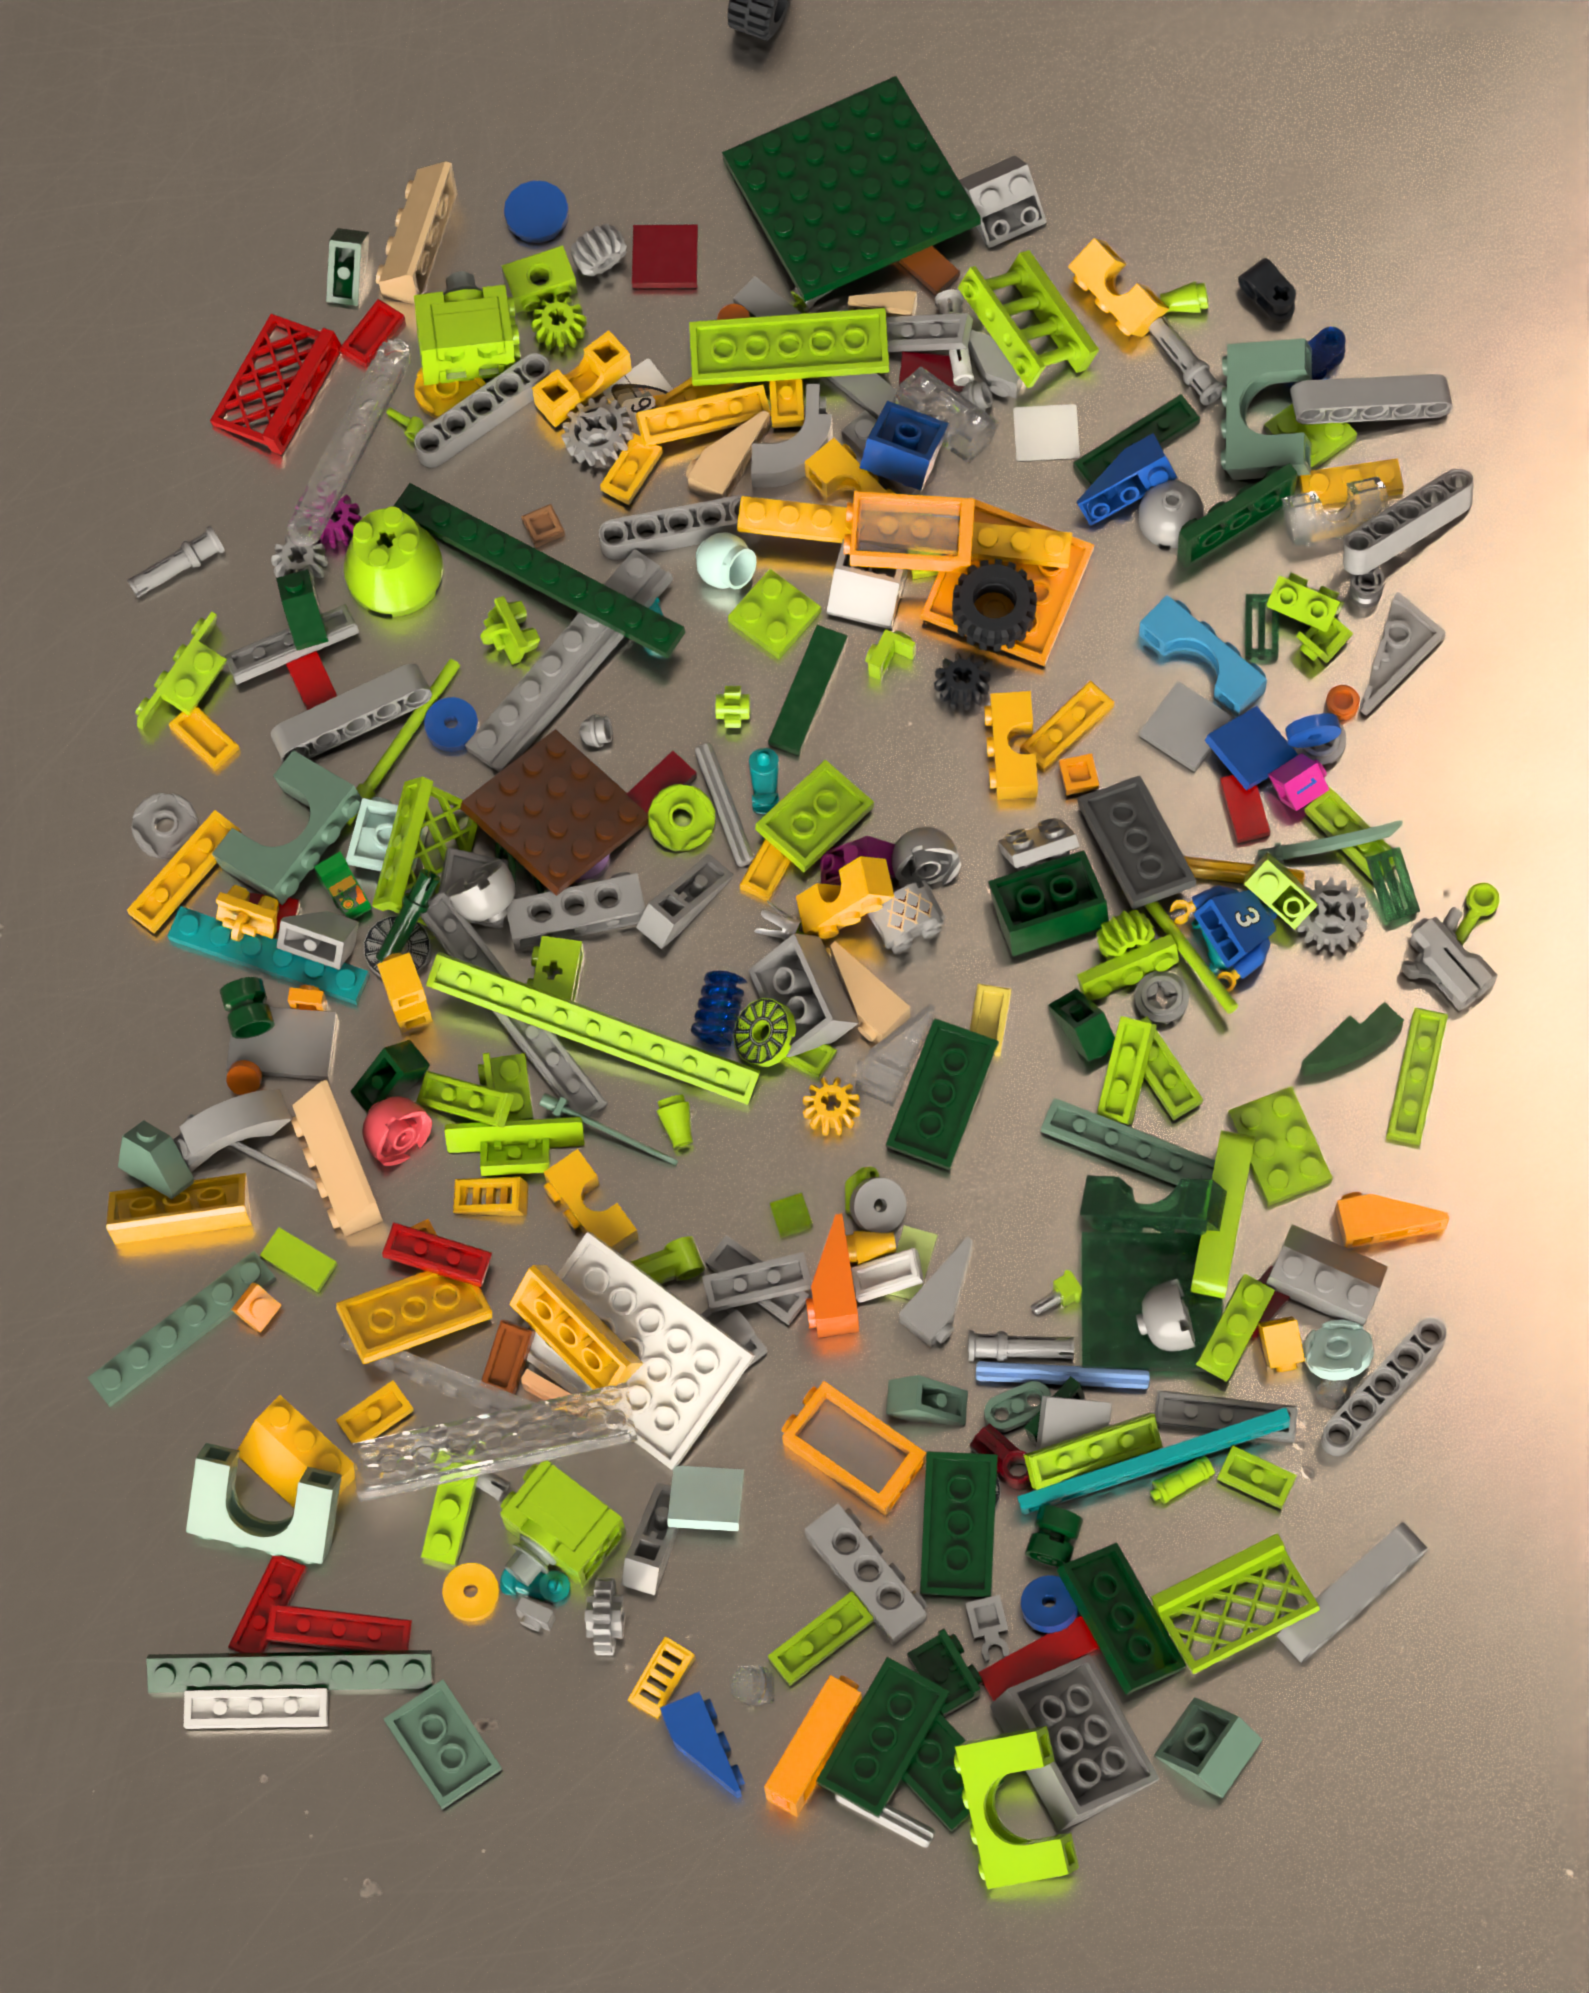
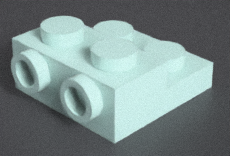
[346,797,428,872]

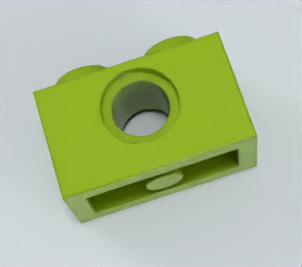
[501,245,578,313]

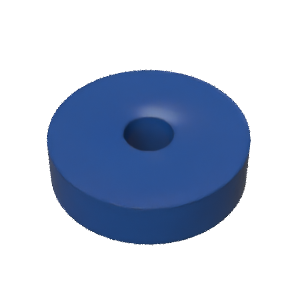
[424,697,479,752]
[1285,713,1341,748]
[1021,1575,1078,1633]

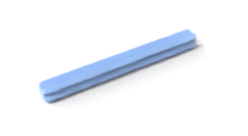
[976,1361,1150,1389]

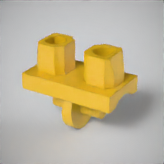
[216,885,279,942]

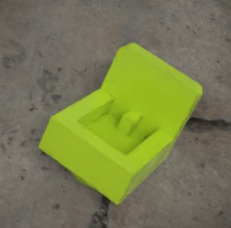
[1296,617,1353,664]
[865,629,916,681]

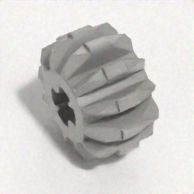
[570,224,627,276]
[271,532,328,585]

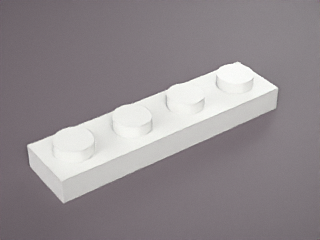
[184,1688,328,1729]

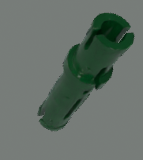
[376,869,441,962]

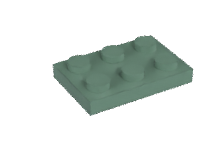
[383,1679,502,1810]

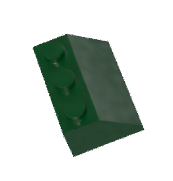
[988,850,1109,956]

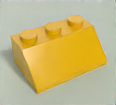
[237,1395,360,1509]

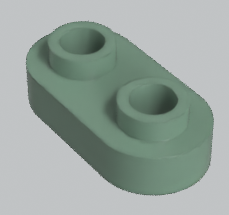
[984,1381,1051,1432]

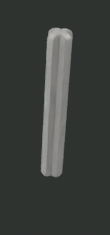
[695,743,754,867]

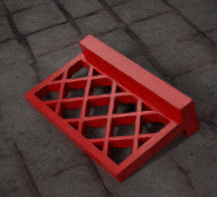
[210,314,341,455]

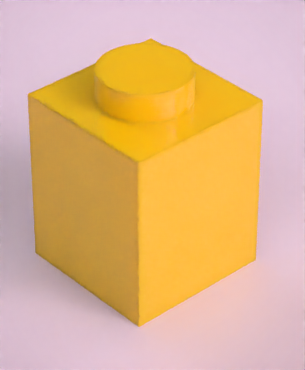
[1258,1316,1305,1372]

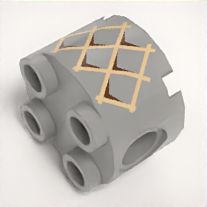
[867,880,946,954]

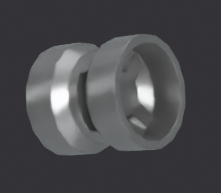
[1349,567,1385,608]

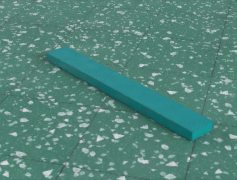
[1017,1407,1290,1515]

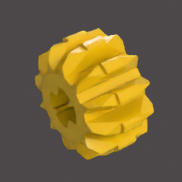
[803,1077,860,1136]

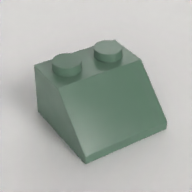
[1154,1697,1263,1798]

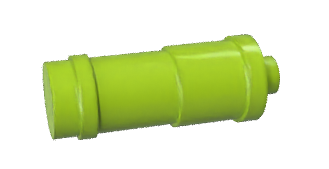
[1150,1456,1215,1504]

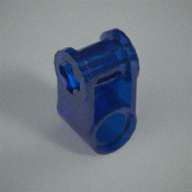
[1299,326,1346,382]

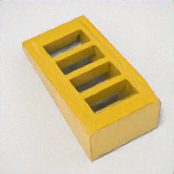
[453,1177,529,1216]
[628,1637,696,1719]

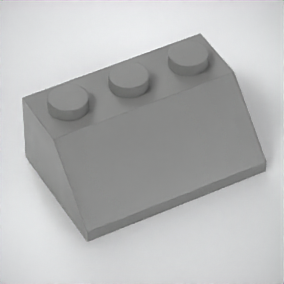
[748,933,859,1057]
[1265,1224,1388,1326]

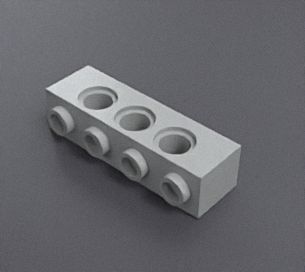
[506,872,645,950]
[805,1503,928,1646]

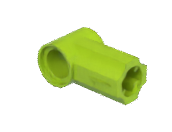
[631,1236,705,1284]

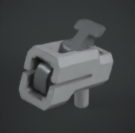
[1401,907,1498,1011]

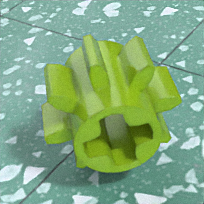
[716,686,750,728]

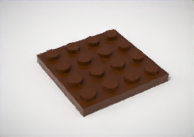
[460,729,648,896]

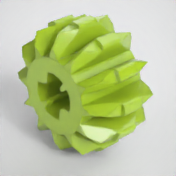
[531,295,587,353]
[1096,910,1156,961]

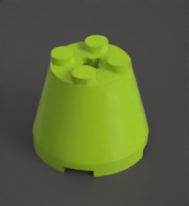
[344,506,444,617]

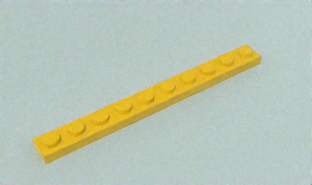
[737,496,1072,568]

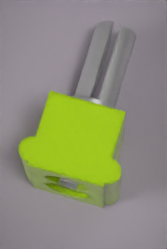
[1031,1270,1082,1315]

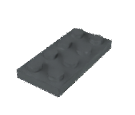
[1078,775,1196,909]

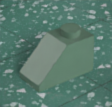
[118,1120,194,1199]
[886,1375,968,1426]

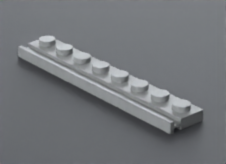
[465,549,673,772]

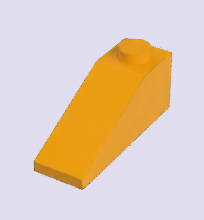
[1335,1192,1449,1249]

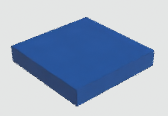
[1204,706,1298,791]

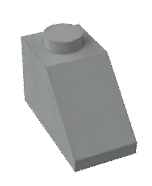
[968,329,1023,398]
[276,911,359,970]

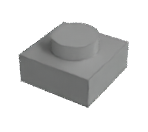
[515,1597,556,1632]

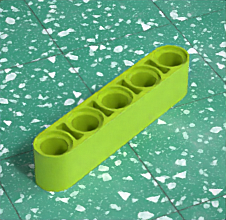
[1190,1130,1255,1299]

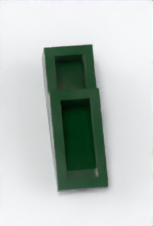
[1300,1001,1404,1076]

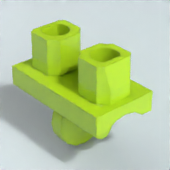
[480,596,540,665]

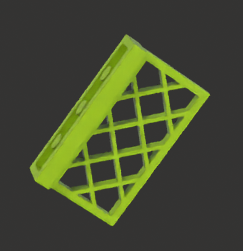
[372,776,478,926]
[1151,1533,1320,1674]

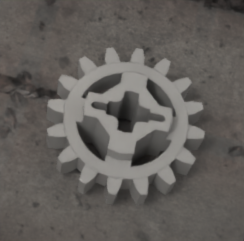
[561,397,634,466]
[1297,877,1369,952]
[585,1578,625,1655]

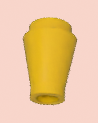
[846,1231,896,1265]

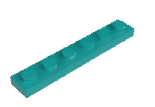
[167,906,370,1005]

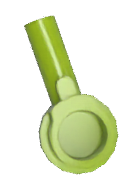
[1455,882,1500,945]

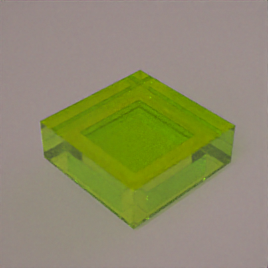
[769,1192,813,1238]

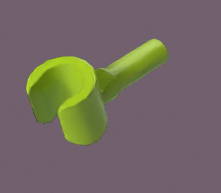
[386,407,425,441]

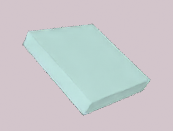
[667,1466,744,1531]

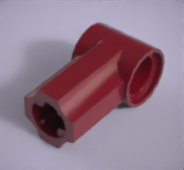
[969,1423,1031,1490]

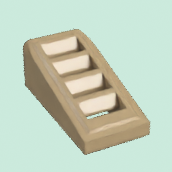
[848,291,917,317]

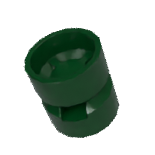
[220,977,275,1039]
[1025,1505,1083,1568]

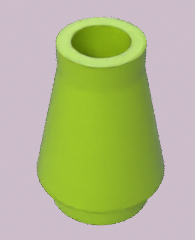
[1160,281,1209,313]
[656,1094,693,1148]

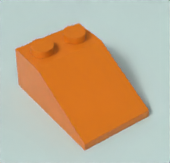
[805,1213,859,1338]

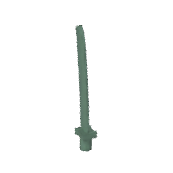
[1258,820,1403,864]
[539,1093,678,1166]

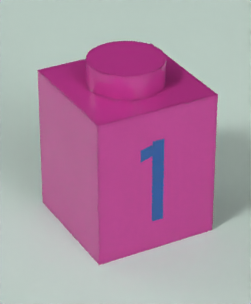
[1268,753,1329,811]

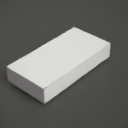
[851,1248,924,1303]

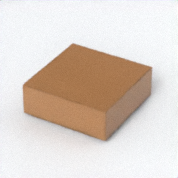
[521,504,565,548]

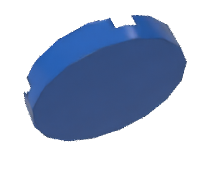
[504,180,569,243]

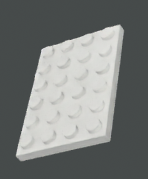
[522,1232,755,1470]

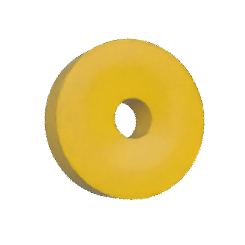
[442,1563,500,1621]

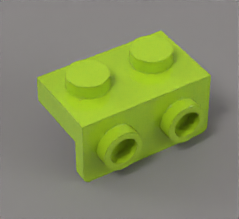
[1267,572,1345,632]

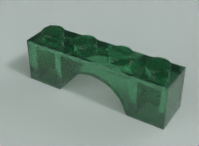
[1080,1175,1227,1235]

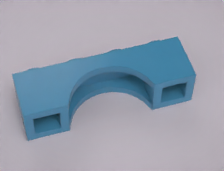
[1139,595,1267,717]

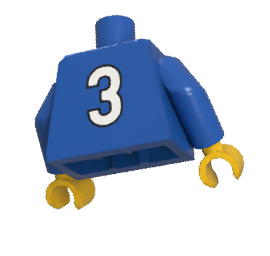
[1170,885,1277,993]

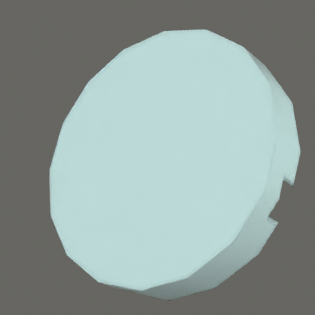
[1303,1319,1374,1381]

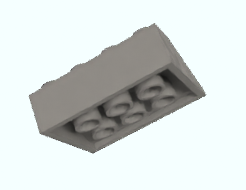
[990,1654,1160,1831]

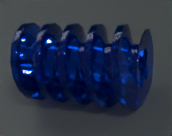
[691,970,747,1048]

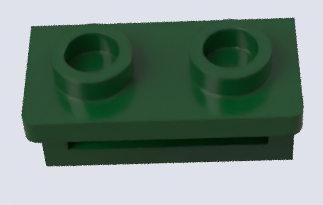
[907,1628,983,1717]

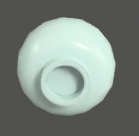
[696,532,757,589]

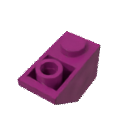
[820,835,895,885]

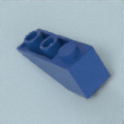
[1076,433,1178,526]
[660,1691,745,1798]

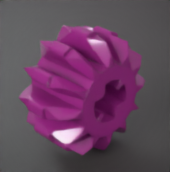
[306,491,362,550]

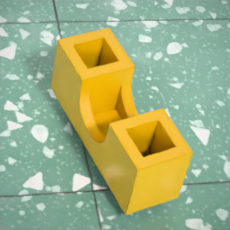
[1068,238,1169,337]
[532,330,632,427]
[804,438,895,497]
[984,691,1038,800]
[796,856,895,939]
[377,952,433,1034]
[543,1149,639,1253]

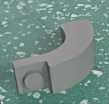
[751,384,833,488]
[173,1089,292,1172]

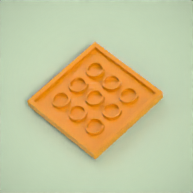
[921,498,1094,666]

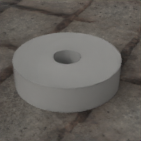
[850,1177,907,1233]

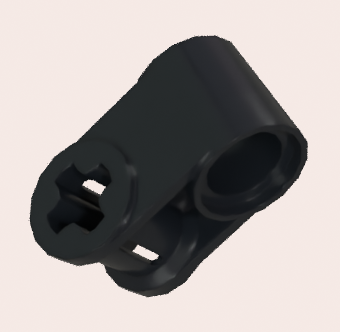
[1238,258,1296,322]

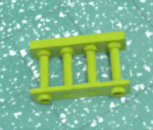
[958,250,1099,388]

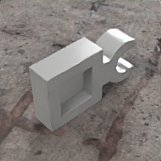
[965,1595,1009,1662]

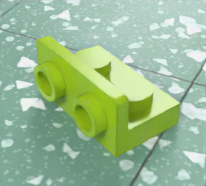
[478,1052,534,1121]

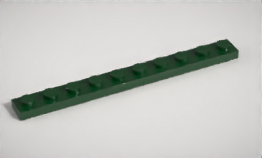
[394,483,686,659]

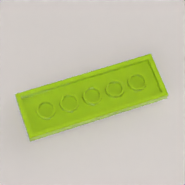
[689,308,890,386]

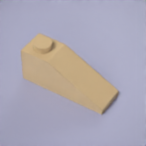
[686,410,771,500]
[830,941,910,1046]

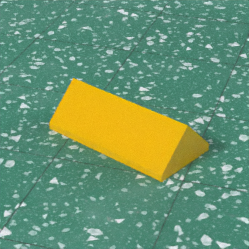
[106,1173,252,1244]
[509,1265,644,1402]

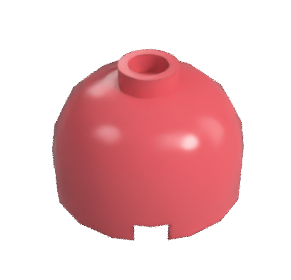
[362,1096,432,1166]

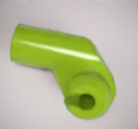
[845,1166,879,1215]

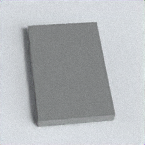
[226,1007,337,1081]

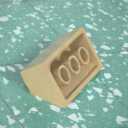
[376,162,457,305]
[291,1080,383,1237]

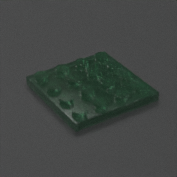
[1081,1232,1222,1372]

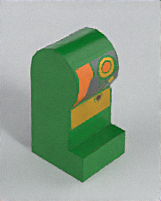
[314,851,372,920]

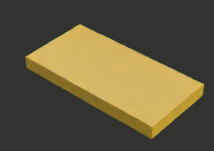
[336,1271,492,1365]

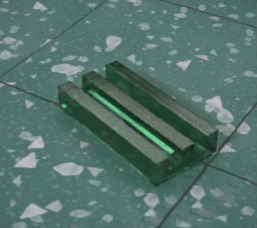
[1245,593,1279,660]
[1365,847,1420,922]

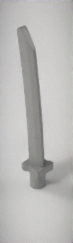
[185,1114,317,1189]

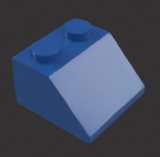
[859,401,949,491]

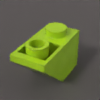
[1244,852,1318,930]

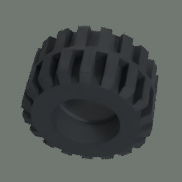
[728,0,791,41]
[952,559,1037,652]

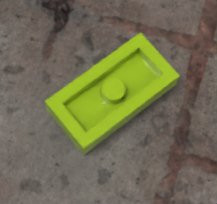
[1217,1445,1297,1510]

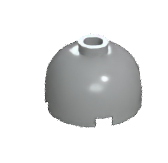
[1138,480,1204,548]
[891,827,961,890]
[446,859,516,923]
[1136,1279,1196,1352]

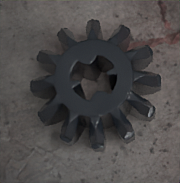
[934,652,991,711]

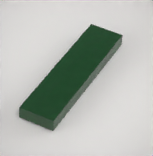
[1073,394,1200,487]
[768,625,848,756]

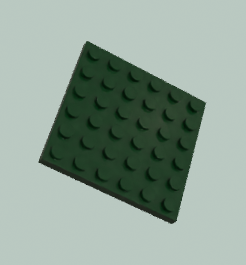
[722,76,981,302]

